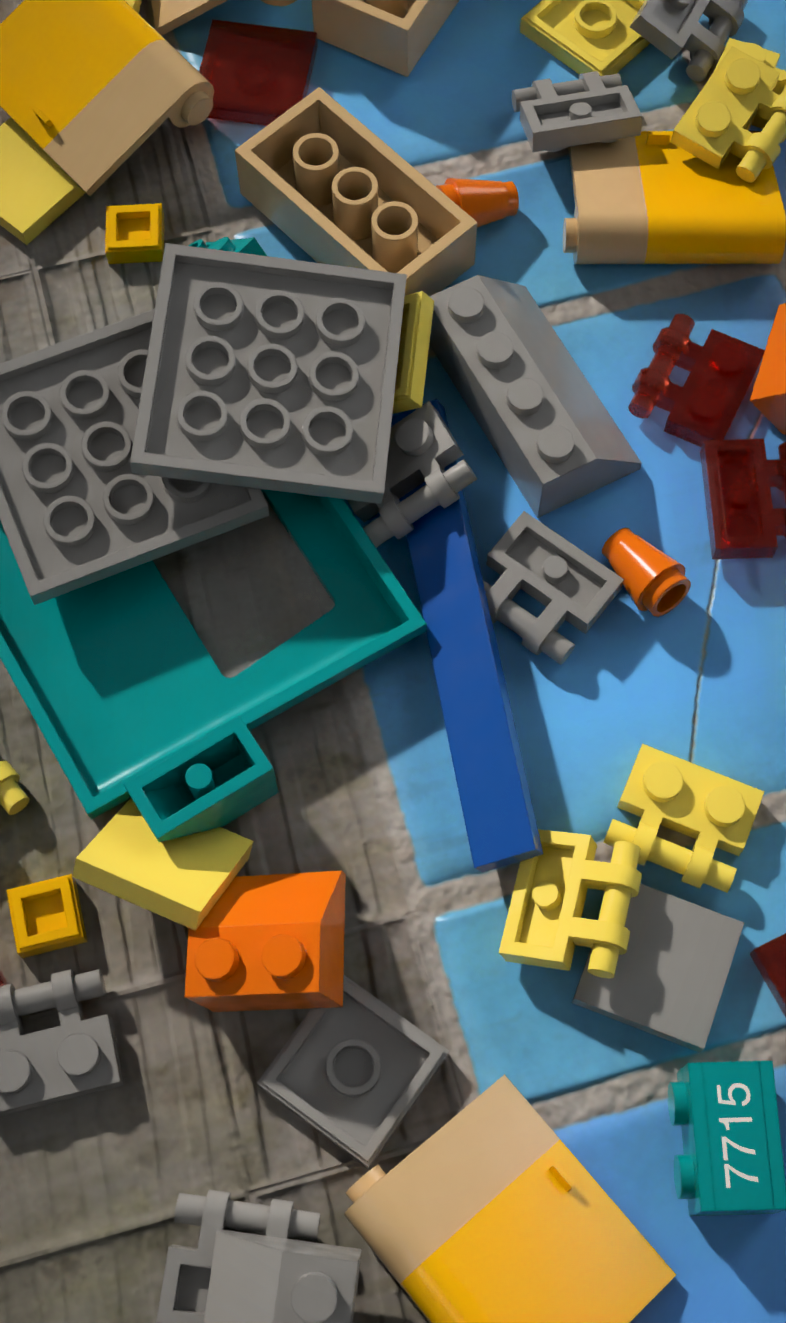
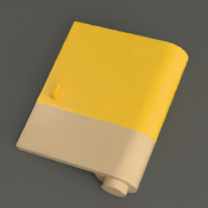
[0,0,214,196]
[563,131,786,264]
[344,1074,676,1323]

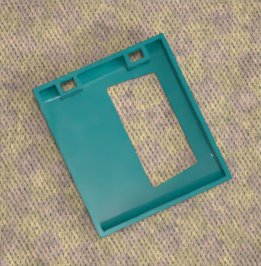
[0,489,427,820]

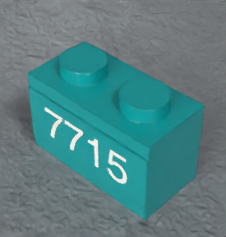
[668,1061,786,1216]

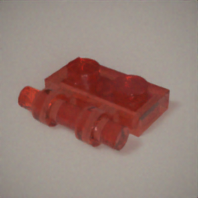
[628,314,765,454]
[700,439,786,559]

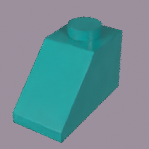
[123,716,279,842]

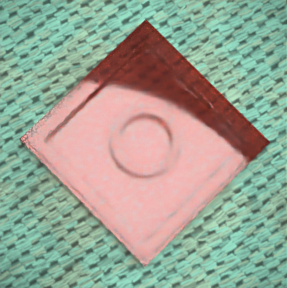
[199,19,318,126]

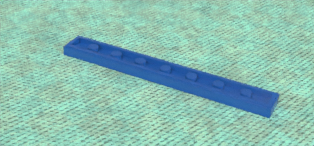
[391,399,543,873]

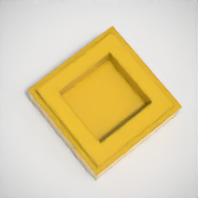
[105,203,164,264]
[6,874,87,958]

